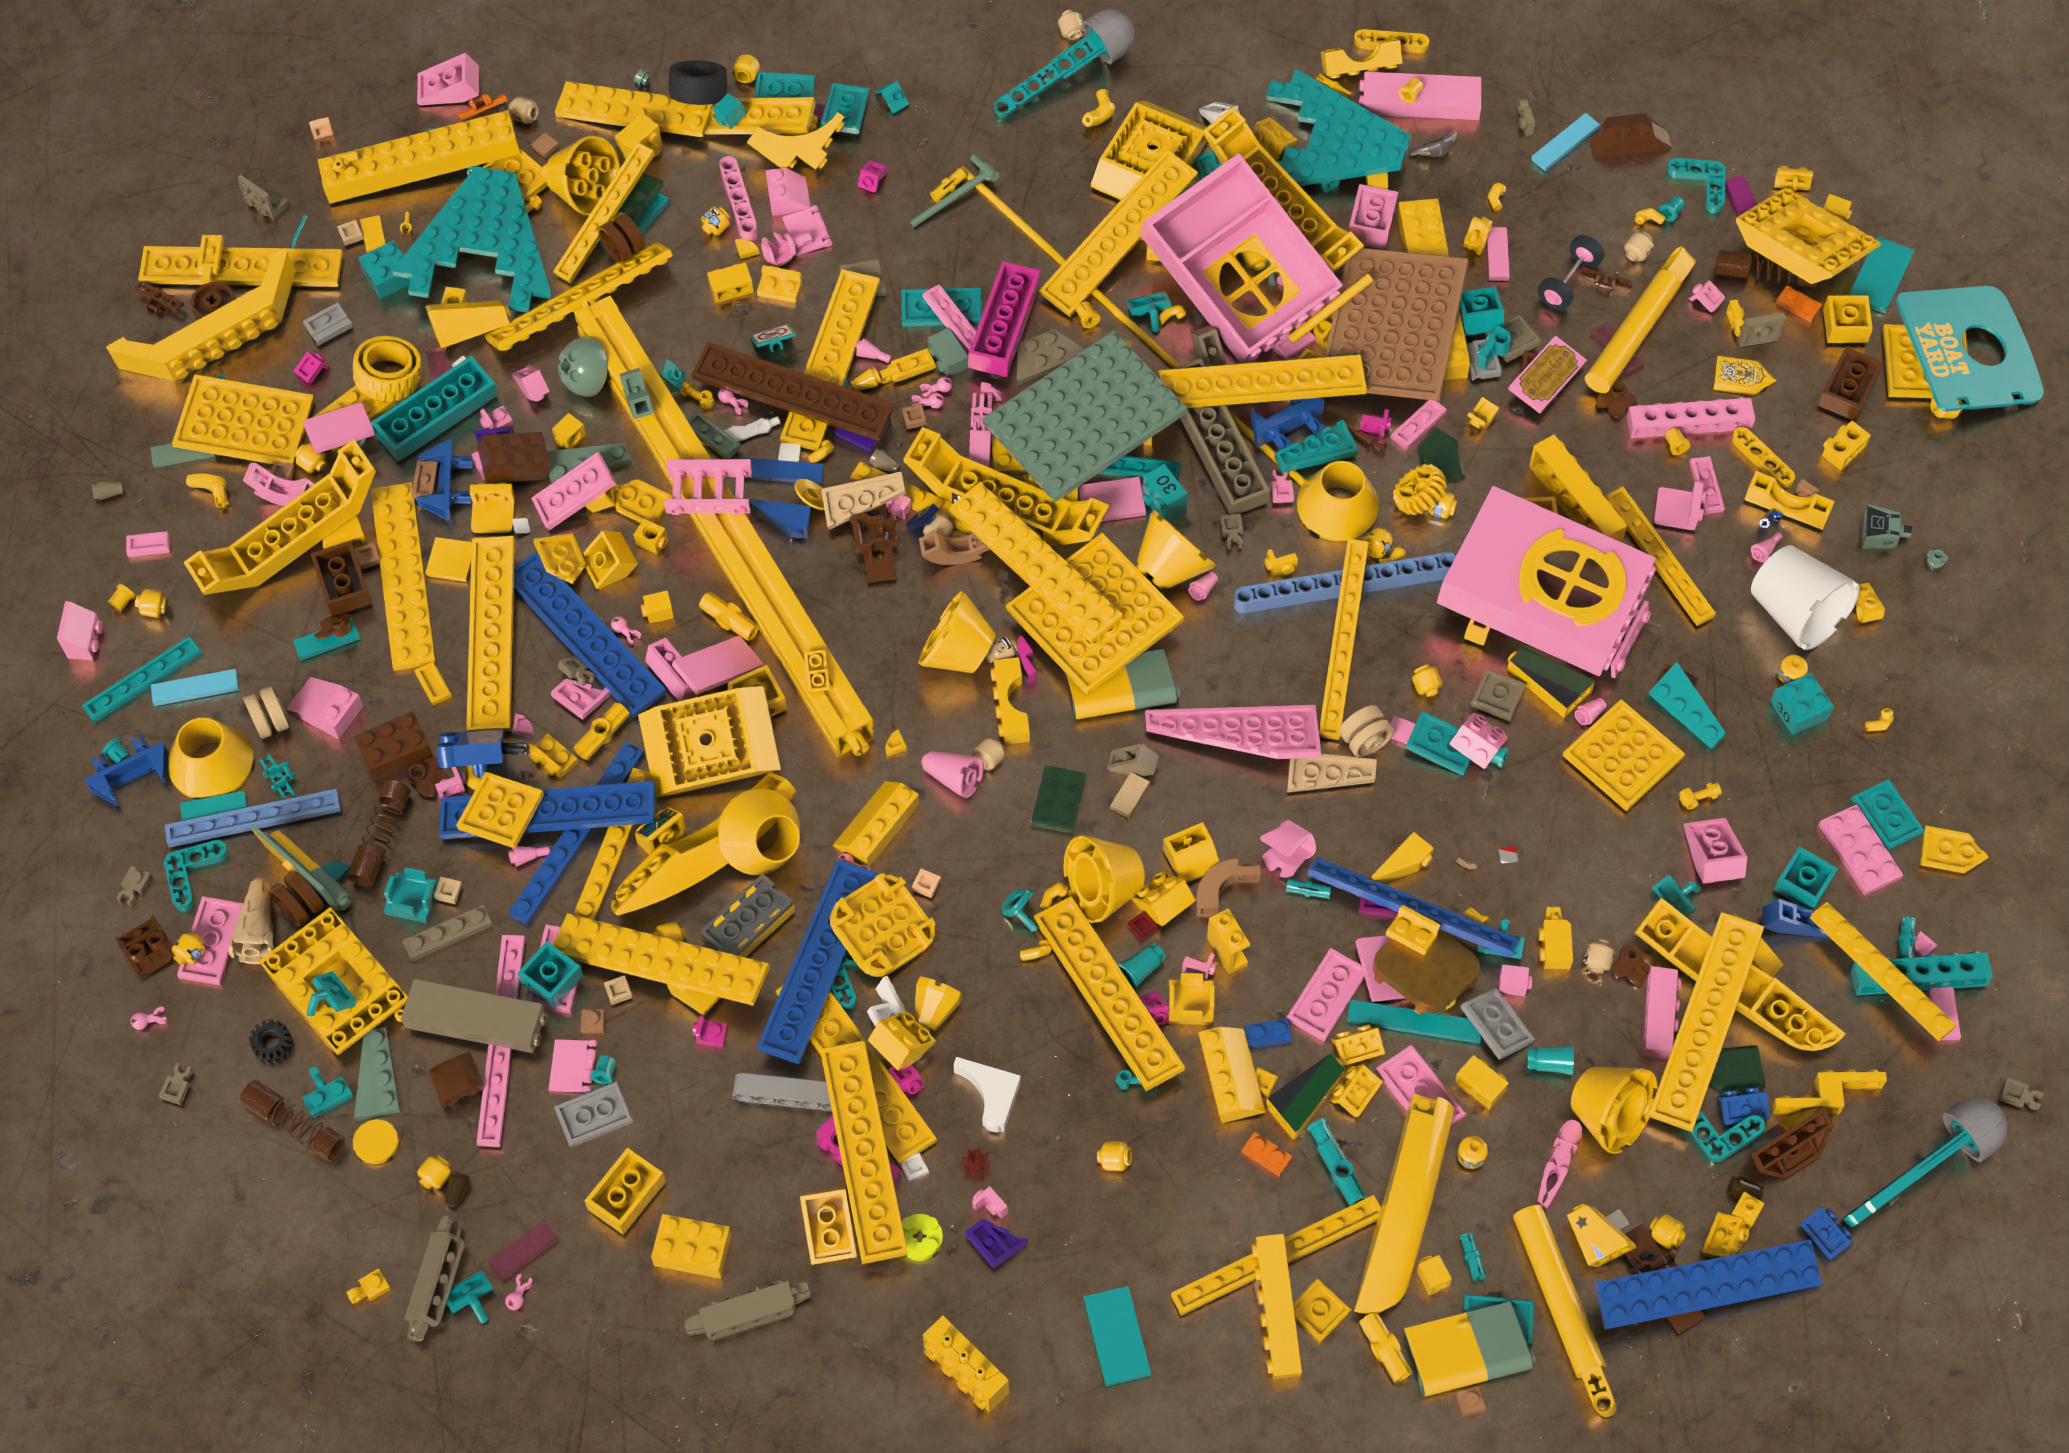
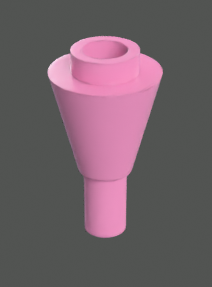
[856,338,892,363]
[1751,532,1783,562]
[509,846,550,867]

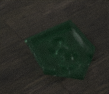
[1417,426,1466,479]
[1710,1045,1765,1092]

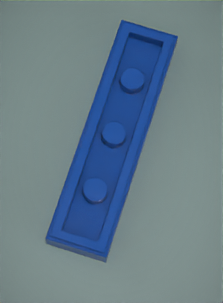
[742,457,824,485]

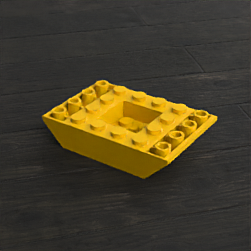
[1091,100,1207,200]
[1736,187,1881,284]
[638,686,781,798]
[259,907,408,1055]

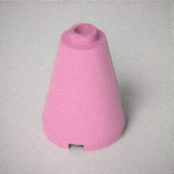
[922,751,984,798]

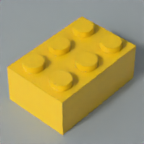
[585,1148,666,1235]
[651,1214,732,1279]

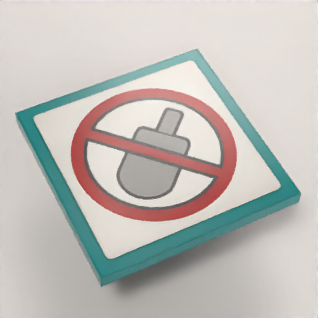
[750,324,796,352]

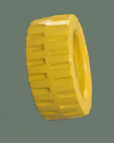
[353,336,422,401]

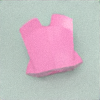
[1260,820,1316,878]

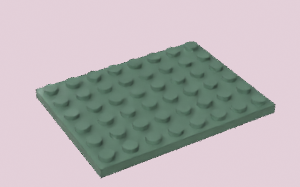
[982,331,1188,503]

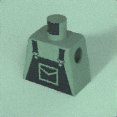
[1862,504,1912,549]

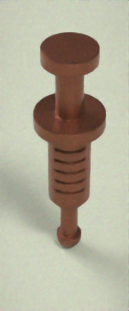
[1347,426,1388,453]

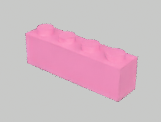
[1642,966,1681,1060]

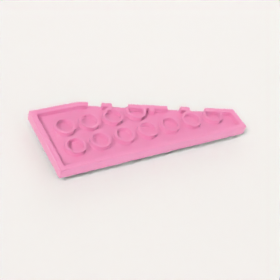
[1145,705,1321,759]

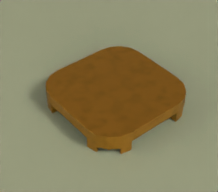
[1373,930,1480,1016]

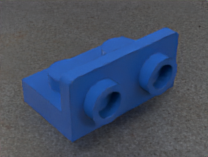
[1717,1087,1770,1125]
[1800,1207,1854,1260]

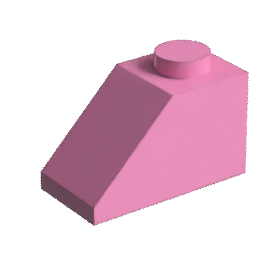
[512,365,550,401]

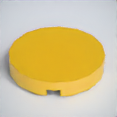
[353,1119,399,1165]

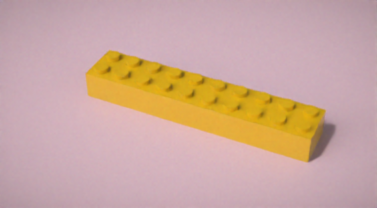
[318,110,520,204]
[1397,199,1470,380]

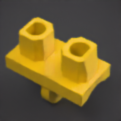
[1774,165,1813,193]
[1463,217,1493,256]

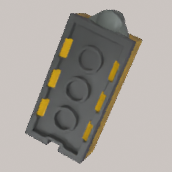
[699,873,795,958]

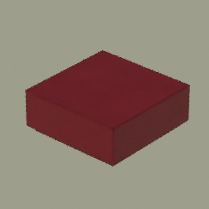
[1127,911,1158,942]

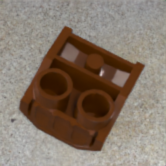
[115,915,174,973]
[429,1052,484,1108]

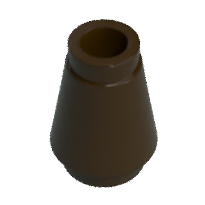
[445,1171,470,1207]
[1728,1175,1764,1200]

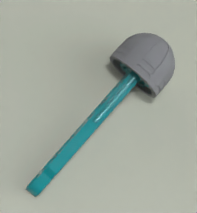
[994,9,1134,118]
[1843,1097,2007,1228]

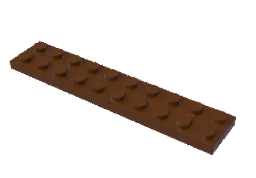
[691,342,895,441]

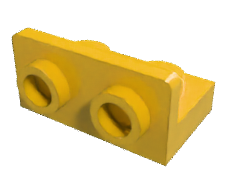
[1252,117,1298,160]
[757,265,802,303]
[528,733,578,779]
[1386,905,1440,956]
[1331,1024,1385,1066]
[1330,1065,1383,1117]
[1701,1212,1749,1259]

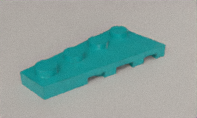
[1274,419,1359,473]
[1648,662,1727,750]

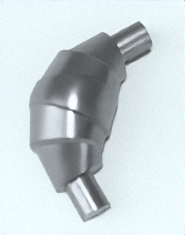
[1410,130,1458,158]

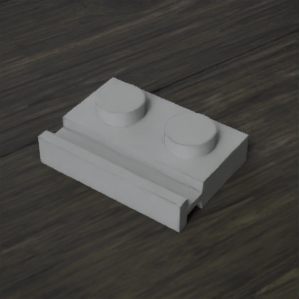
[303,302,353,346]
[1466,339,1502,380]

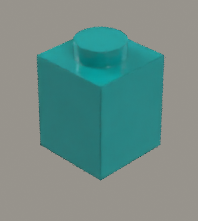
[712,94,747,129]

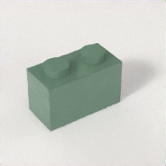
[926,327,968,378]

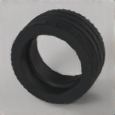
[669,60,727,105]

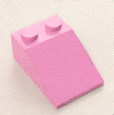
[417,53,479,105]
[1348,184,1398,250]
[286,677,363,739]
[1683,818,1747,883]

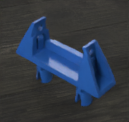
[1251,398,1325,450]
[416,439,473,521]
[84,734,169,806]

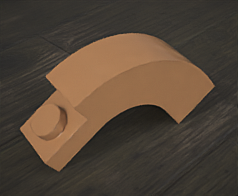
[919,531,990,565]
[1196,858,1261,917]

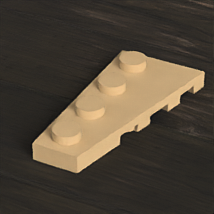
[821,471,906,530]
[1287,754,1377,793]

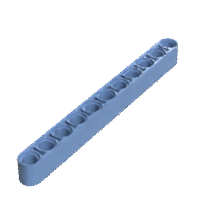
[1234,552,1456,613]

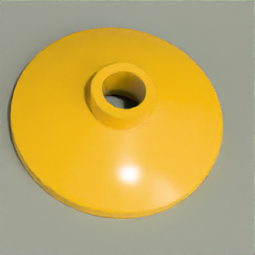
[795,479,825,510]

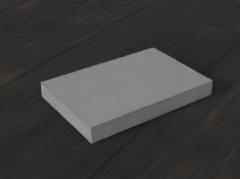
[1460,987,1535,1060]
[554,1081,634,1148]

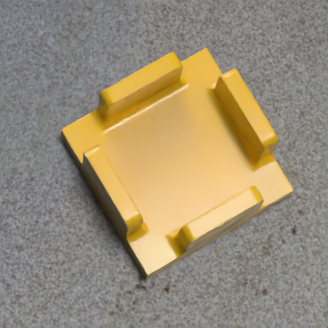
[1169,973,1214,1025]

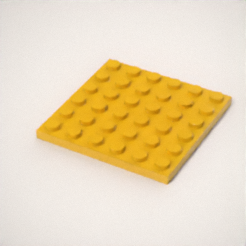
[1005,533,1184,695]

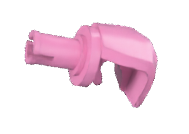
[761,231,812,267]

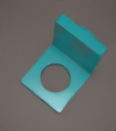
[874,81,909,113]
[659,359,686,393]

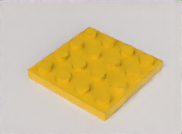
[1882,324,1968,398]
[1563,699,1685,811]

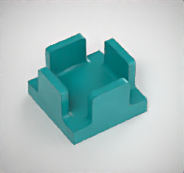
[384,867,439,923]

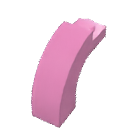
[243,462,314,506]

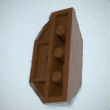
[1590,113,1672,158]
[1750,1106,1834,1179]

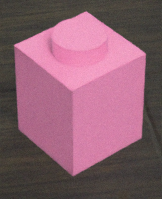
[1498,964,1532,997]

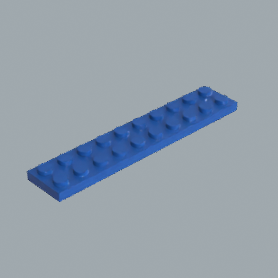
[514,551,667,718]
[439,781,656,839]
[757,859,878,1064]
[1594,1239,1822,1330]

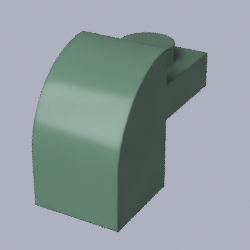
[619,368,654,419]

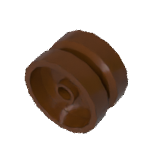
[597,212,646,264]
[190,282,236,321]
[268,870,324,927]

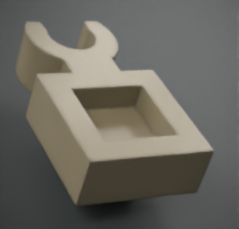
[1518,99,1535,136]
[1220,514,1243,550]
[558,655,594,686]
[117,866,152,907]
[158,1063,193,1105]
[2000,1077,2044,1110]

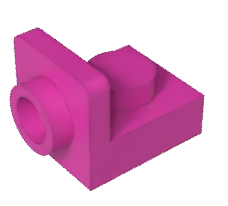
[858,160,888,192]
[294,352,330,384]
[1360,409,1392,437]
[1138,991,1169,1026]
[693,1015,728,1047]
[888,1065,924,1098]

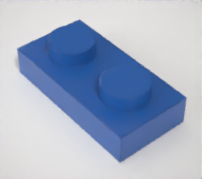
[1244,1019,1292,1049]

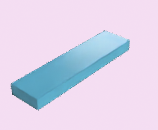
[1531,113,1600,172]
[151,669,239,706]

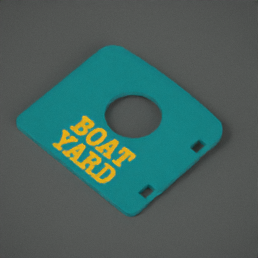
[1896,286,2044,412]

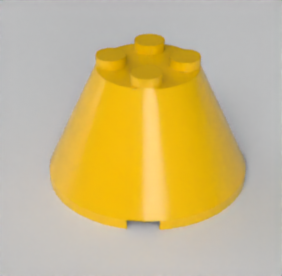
[542,136,620,216]
[1136,510,1216,590]

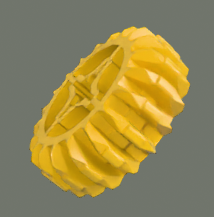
[1393,464,1447,516]

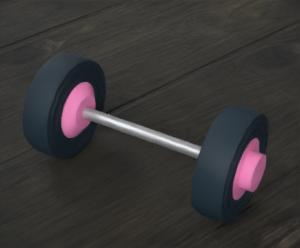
[1538,235,1605,310]

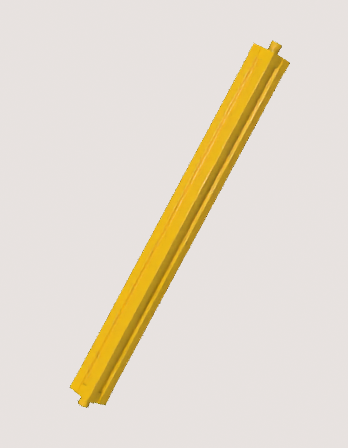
[574,296,875,758]

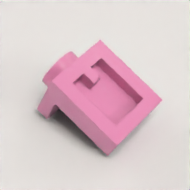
[1689,280,1725,312]
[479,406,514,429]
[435,767,467,799]
[1182,953,1217,981]
[972,1186,1008,1219]

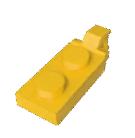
[197,235,224,284]
[879,349,936,384]

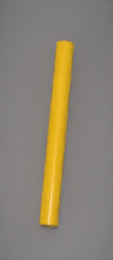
[1288,273,1373,344]

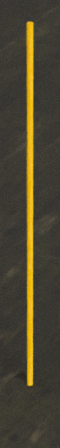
[960,166,1306,486]

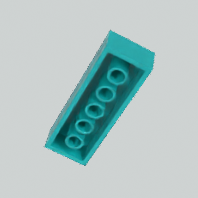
[371,356,498,462]

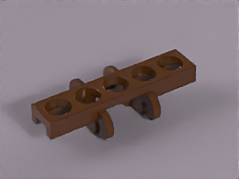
[1579,266,1633,293]
[134,281,184,315]

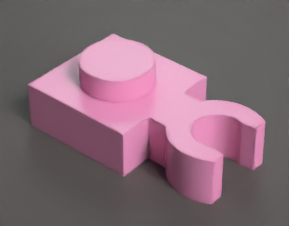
[1271,470,1294,503]

